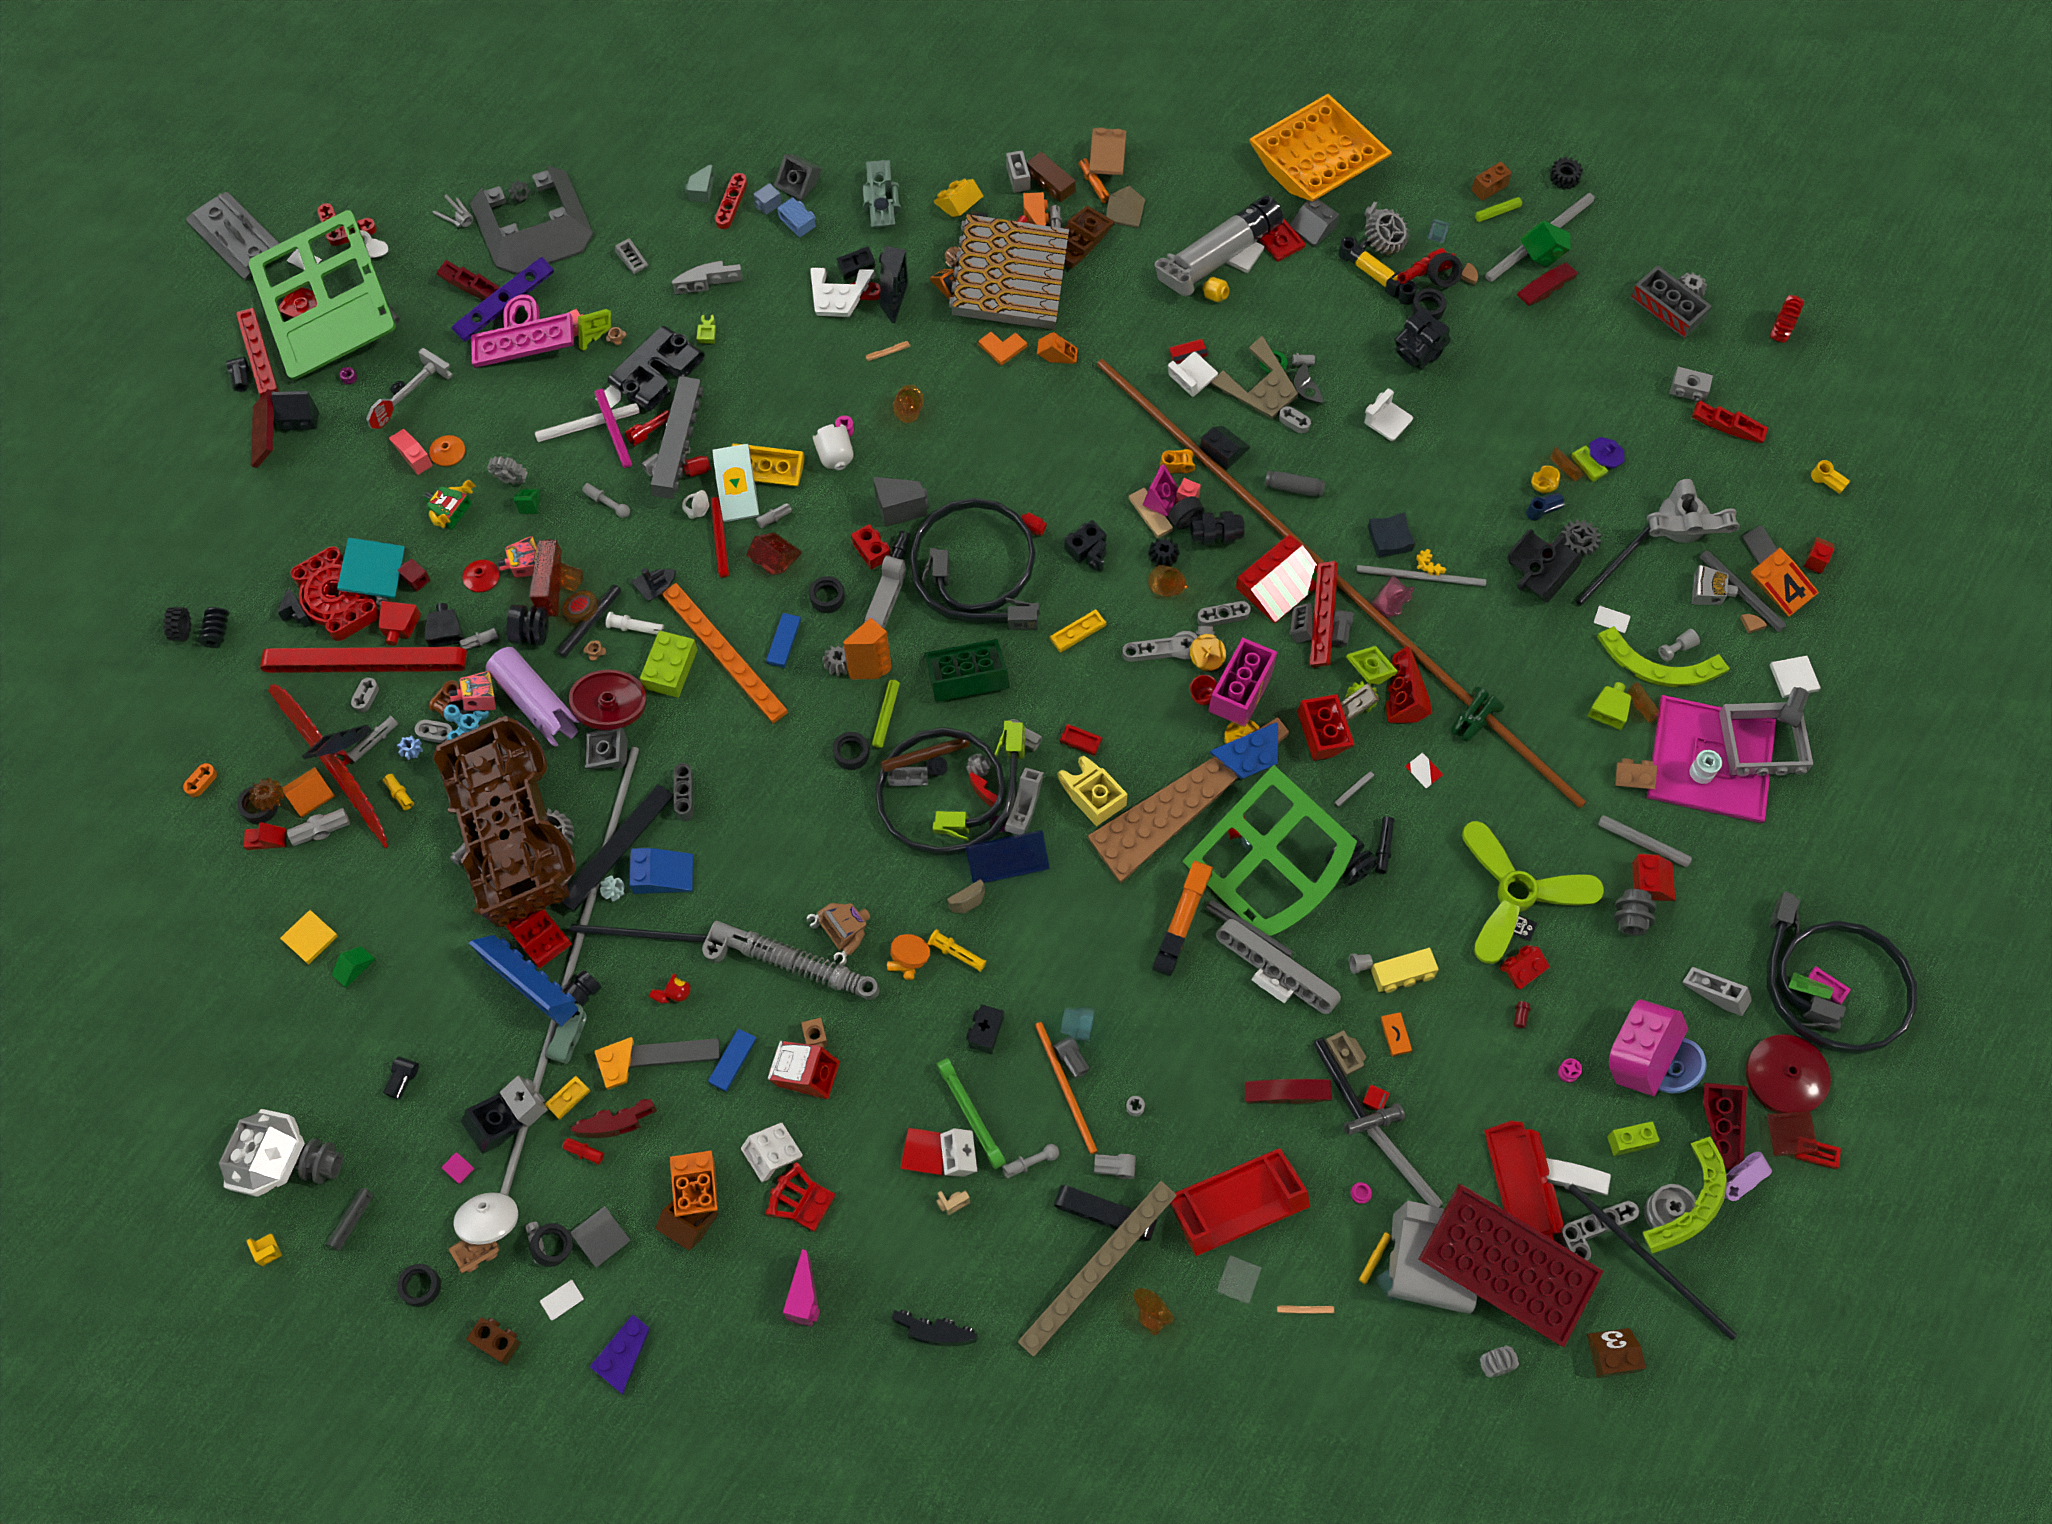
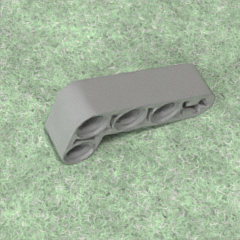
[864,555,906,629]
[1558,1201,1639,1261]

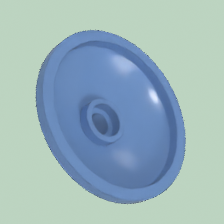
[1658,1038,1707,1093]

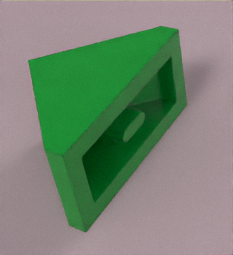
[514,489,540,514]
[331,946,375,988]

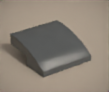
[570,1206,631,1267]

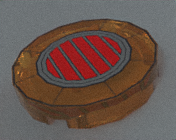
[562,590,598,623]

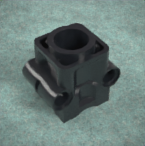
[1394,307,1451,370]

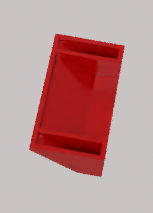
[1170,1148,1310,1256]

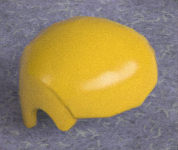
[1531,466,1560,494]

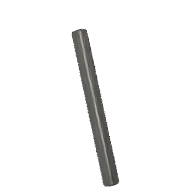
[1700,550,1786,632]

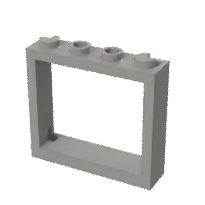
[1719,702,1813,777]

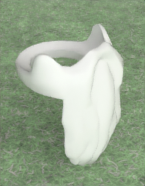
[361,230,389,258]
[682,490,709,519]

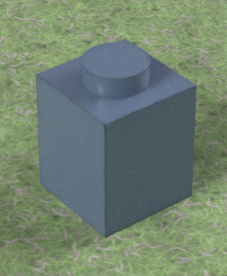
[754,183,782,215]

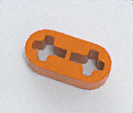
[183,763,217,797]

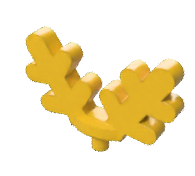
[1416,549,1446,576]

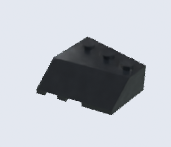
[879,246,909,323]

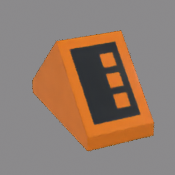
[930,269,957,300]

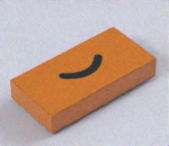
[1380,1012,1412,1057]

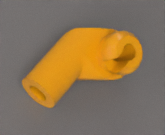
[887,961,916,981]

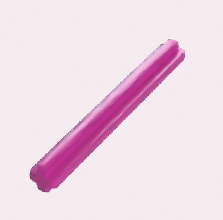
[594,389,632,468]

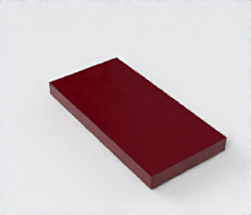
[251,389,274,468]

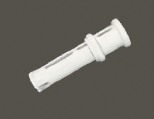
[606,612,664,635]

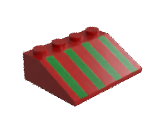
[1236,534,1318,624]

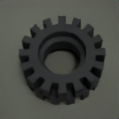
[1550,157,1583,189]
[163,607,192,641]

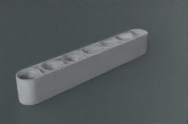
[1216,919,1341,1014]

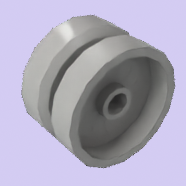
[1644,1184,1696,1229]

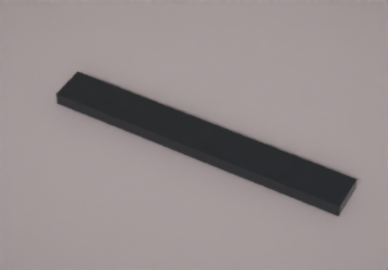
[560,784,673,913]

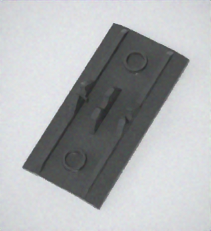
[185,192,280,281]

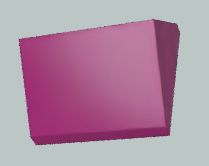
[1142,465,1179,516]

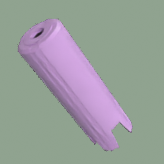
[486,647,579,746]

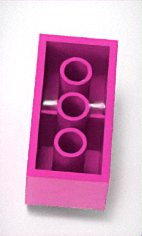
[1209,638,1277,727]
[1609,999,1688,1097]

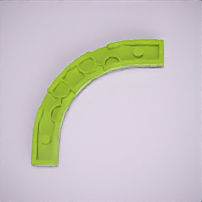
[1597,626,1730,687]
[1642,1137,1727,1253]

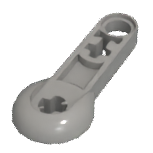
[1122,631,1198,662]

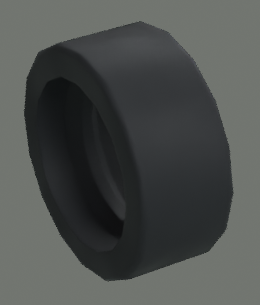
[1427,253,1463,288]
[1412,288,1446,320]
[1169,496,1205,530]
[809,576,845,613]
[833,732,870,770]
[237,785,278,824]
[530,1223,573,1267]
[397,1263,441,1307]

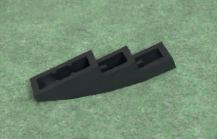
[302,724,372,759]

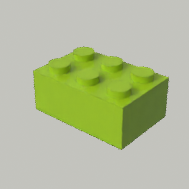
[640,630,698,698]

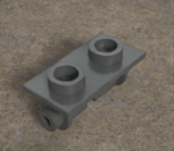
[888,767,928,786]

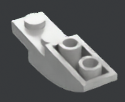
[672,261,743,294]

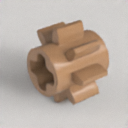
[945,246,961,268]

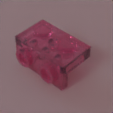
[1371,576,1415,619]

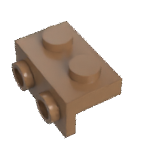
[1615,758,1658,789]
[449,1240,500,1273]

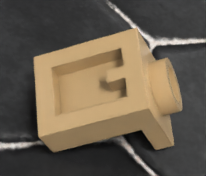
[936,1191,970,1215]

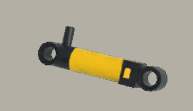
[1339,236,1417,305]

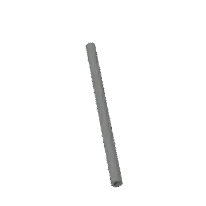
[1356,565,1486,587]

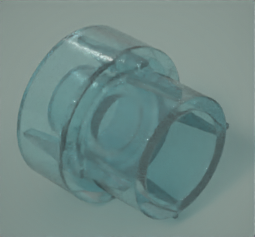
[1060,1006,1095,1043]

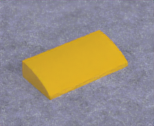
[732,443,805,487]

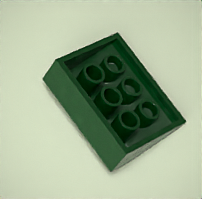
[924,639,1010,702]

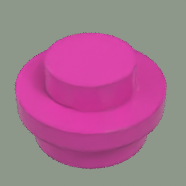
[1351,1182,1372,1204]

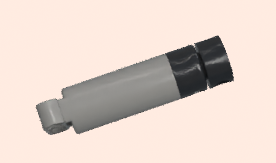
[1155,195,1283,296]

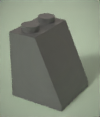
[873,477,929,527]

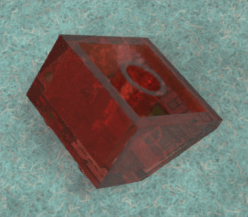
[746,532,802,575]

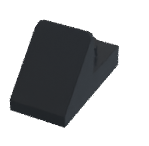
[278,589,312,628]

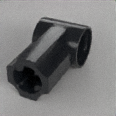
[226,357,250,392]
[383,1056,419,1100]

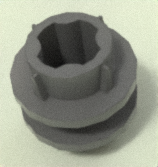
[1614,889,1657,936]
[293,1139,343,1184]

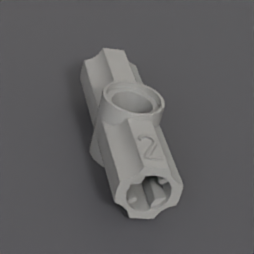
[287,808,350,846]

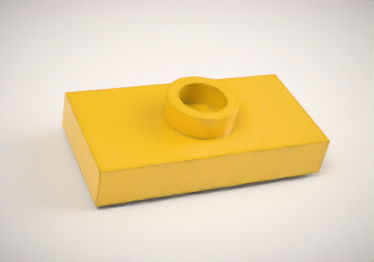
[545,1076,590,1120]

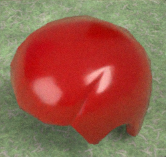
[1189,675,1217,705]

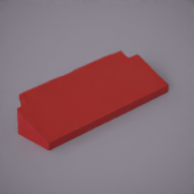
[1484,1121,1563,1240]

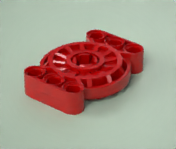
[291,546,380,641]

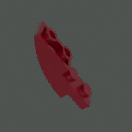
[571,1099,657,1138]

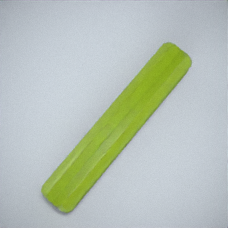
[1475,197,1522,222]

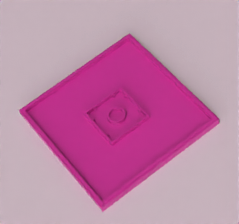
[1647,695,1776,824]

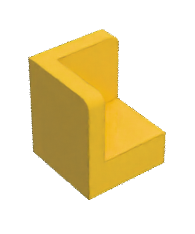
[246,1234,282,1266]

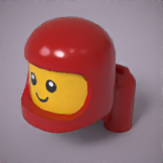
[649,973,691,1004]

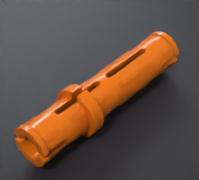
[1078,158,1110,203]

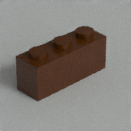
[1026,152,1076,203]

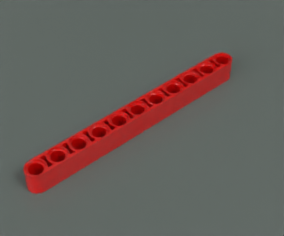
[260,647,467,673]

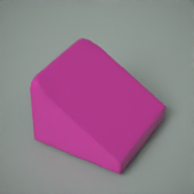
[442,1152,475,1184]

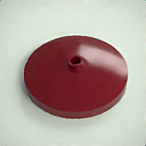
[569,670,646,730]
[1746,1034,1831,1116]

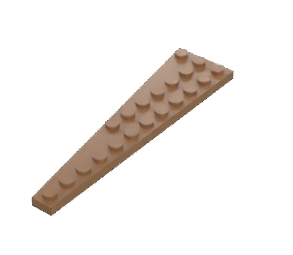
[1088,717,1289,884]

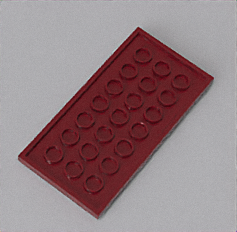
[1418,1183,1604,1347]

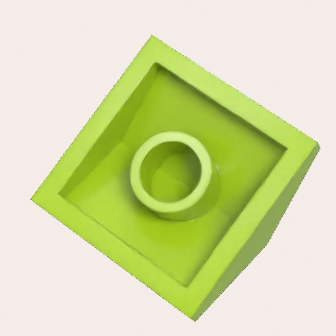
[1346,646,1398,685]

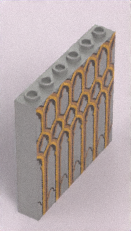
[949,214,1069,330]

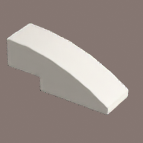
[1546,1158,1611,1196]

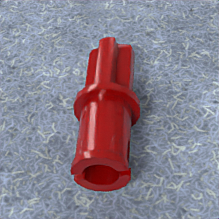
[563,1138,604,1165]

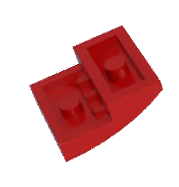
[901,1128,944,1175]

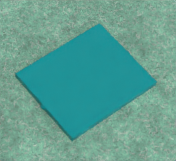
[337,538,405,599]

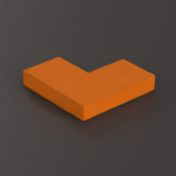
[978,332,1027,366]

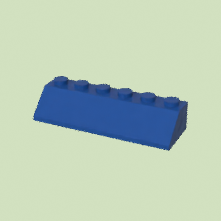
[469,935,578,1027]

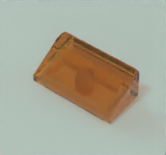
[1550,447,1584,482]
[541,559,583,591]

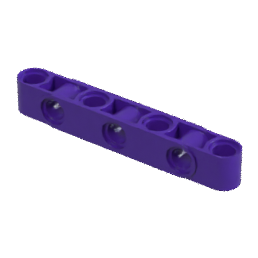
[451,257,555,342]

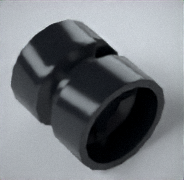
[563,970,602,1007]

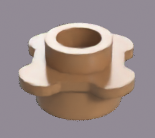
[606,327,626,345]
[584,640,606,661]

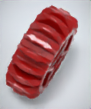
[1770,295,1804,343]

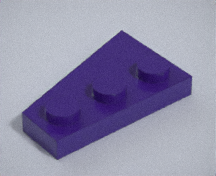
[590,1315,650,1395]

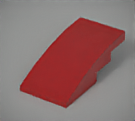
[505,909,572,969]

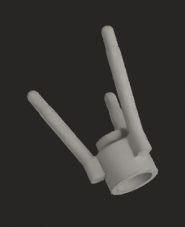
[433,195,473,228]

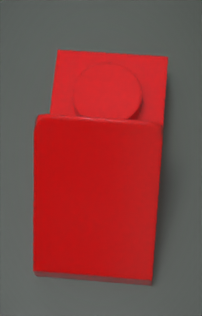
[244,822,287,850]

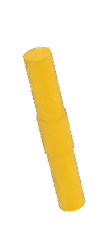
[1359,1233,1392,1284]

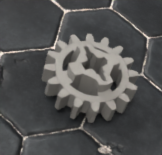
[487,456,528,485]

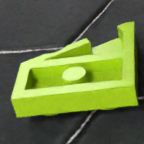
[578,309,611,350]

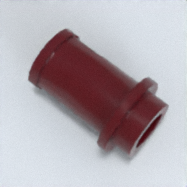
[1513,1001,1531,1029]

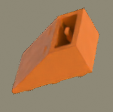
[670,1151,718,1217]

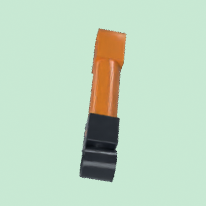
[1152,860,1213,977]

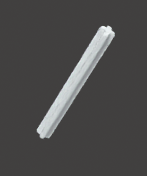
[535,403,639,442]

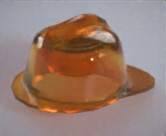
[893,385,924,423]
[1148,565,1188,597]
[1134,1288,1174,1335]

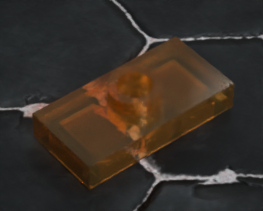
[1628,682,1659,723]

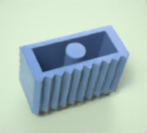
[777,197,816,237]

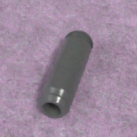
[1265,470,1325,497]

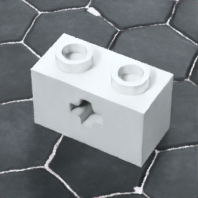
[940,1129,977,1177]

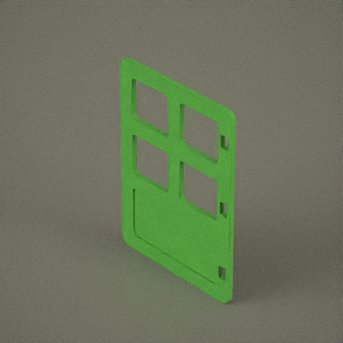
[249,210,396,380]

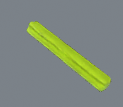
[872,680,900,749]

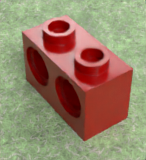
[851,524,890,570]

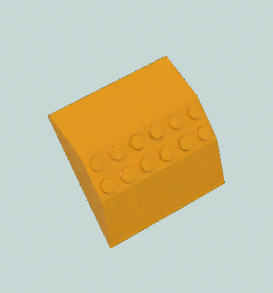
[1249,94,1392,202]

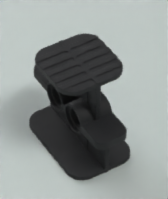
[1507,529,1582,603]

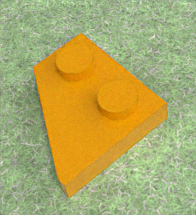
[594,1037,634,1090]

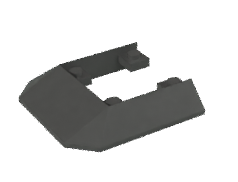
[470,165,593,275]

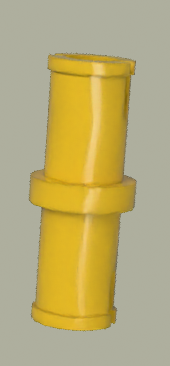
[382,774,414,810]

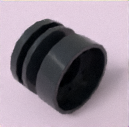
[506,605,549,646]
[1325,834,1378,887]

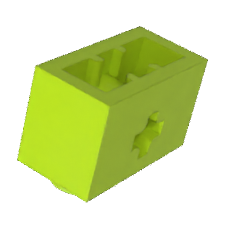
[1607,1121,1660,1156]

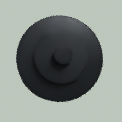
[926,756,948,777]

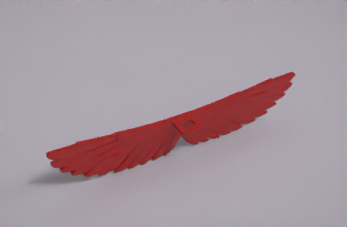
[268,684,388,848]

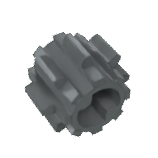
[508,179,531,202]

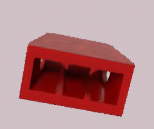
[379,601,421,646]

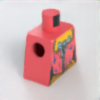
[497,536,544,578]
[449,671,496,711]

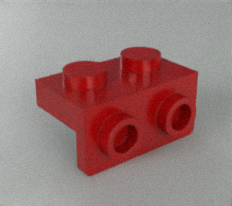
[1499,945,1550,989]

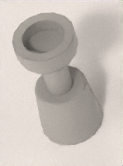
[1658,629,1700,662]

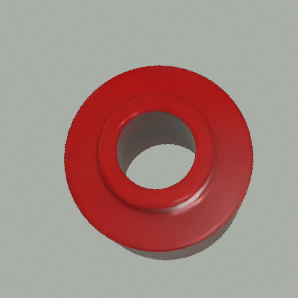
[683,455,711,477]
[1021,512,1047,536]

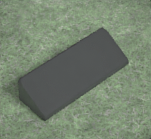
[1742,525,1778,564]
[327,1188,374,1251]

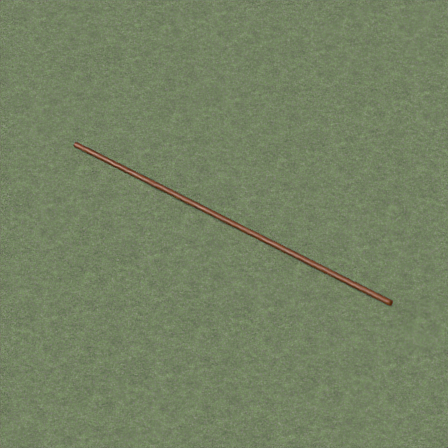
[1097,359,1586,809]

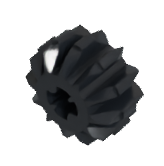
[1148,536,1180,569]

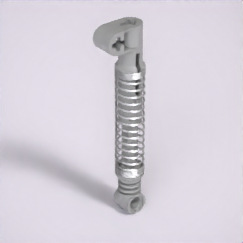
[702,920,880,1000]

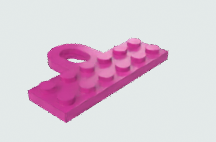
[471,295,574,368]

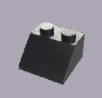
[272,391,319,431]
[1200,426,1250,470]
[460,1093,523,1154]

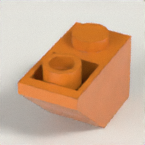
[1037,332,1078,364]

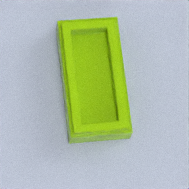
[1571,445,1608,482]

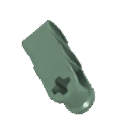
[546,1003,587,1064]

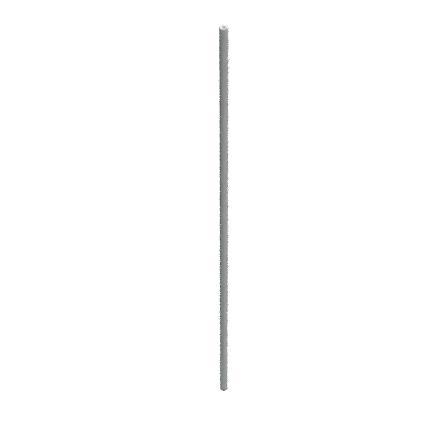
[500,747,639,1196]

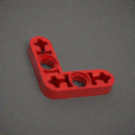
[318,203,377,246]

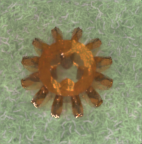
[249,777,284,811]

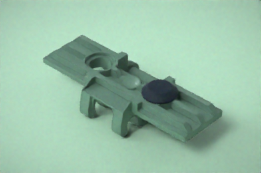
[862,160,901,228]

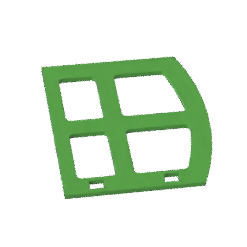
[1182,765,1357,937]

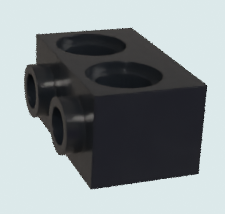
[837,246,875,280]
[1064,520,1107,564]

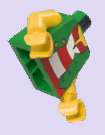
[424,480,476,530]

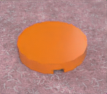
[890,934,930,969]

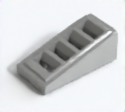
[615,238,648,274]

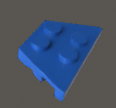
[1210,722,1278,780]

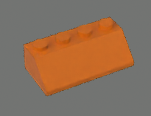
[843,618,892,679]

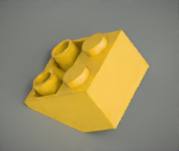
[934,179,983,217]

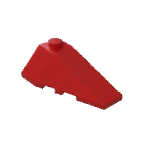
[1386,646,1432,723]

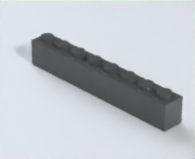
[651,376,704,499]

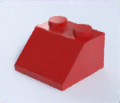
[1632,854,1675,901]

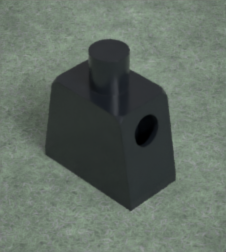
[425,603,465,647]

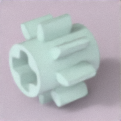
[600,875,625,901]

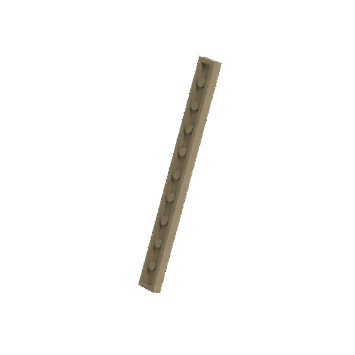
[1018,1181,1177,1357]

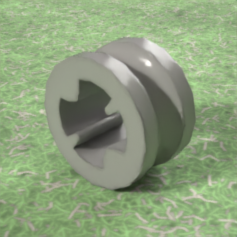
[1126,1096,1145,1117]

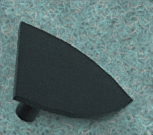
[631,568,676,602]

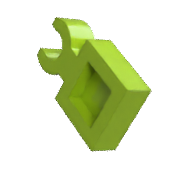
[697,315,716,343]

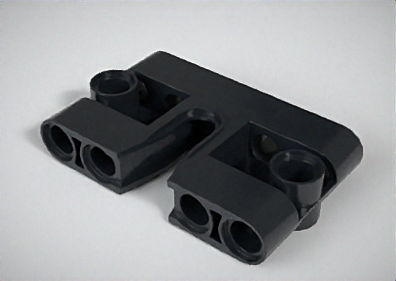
[608,326,705,411]

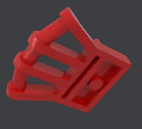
[765,1162,836,1232]

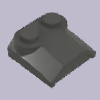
[585,727,627,769]

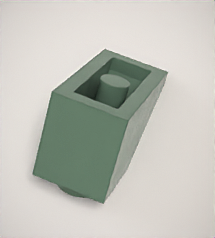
[685,165,715,203]

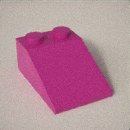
[783,1249,820,1327]

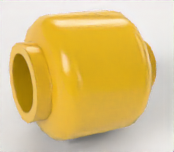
[1203,277,1229,302]

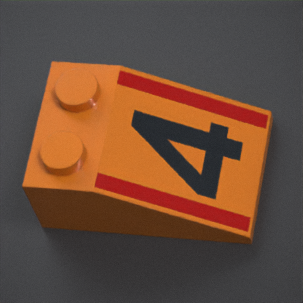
[1751,548,1819,617]

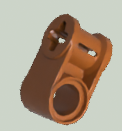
[429,680,462,718]

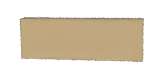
[1129,488,1173,538]

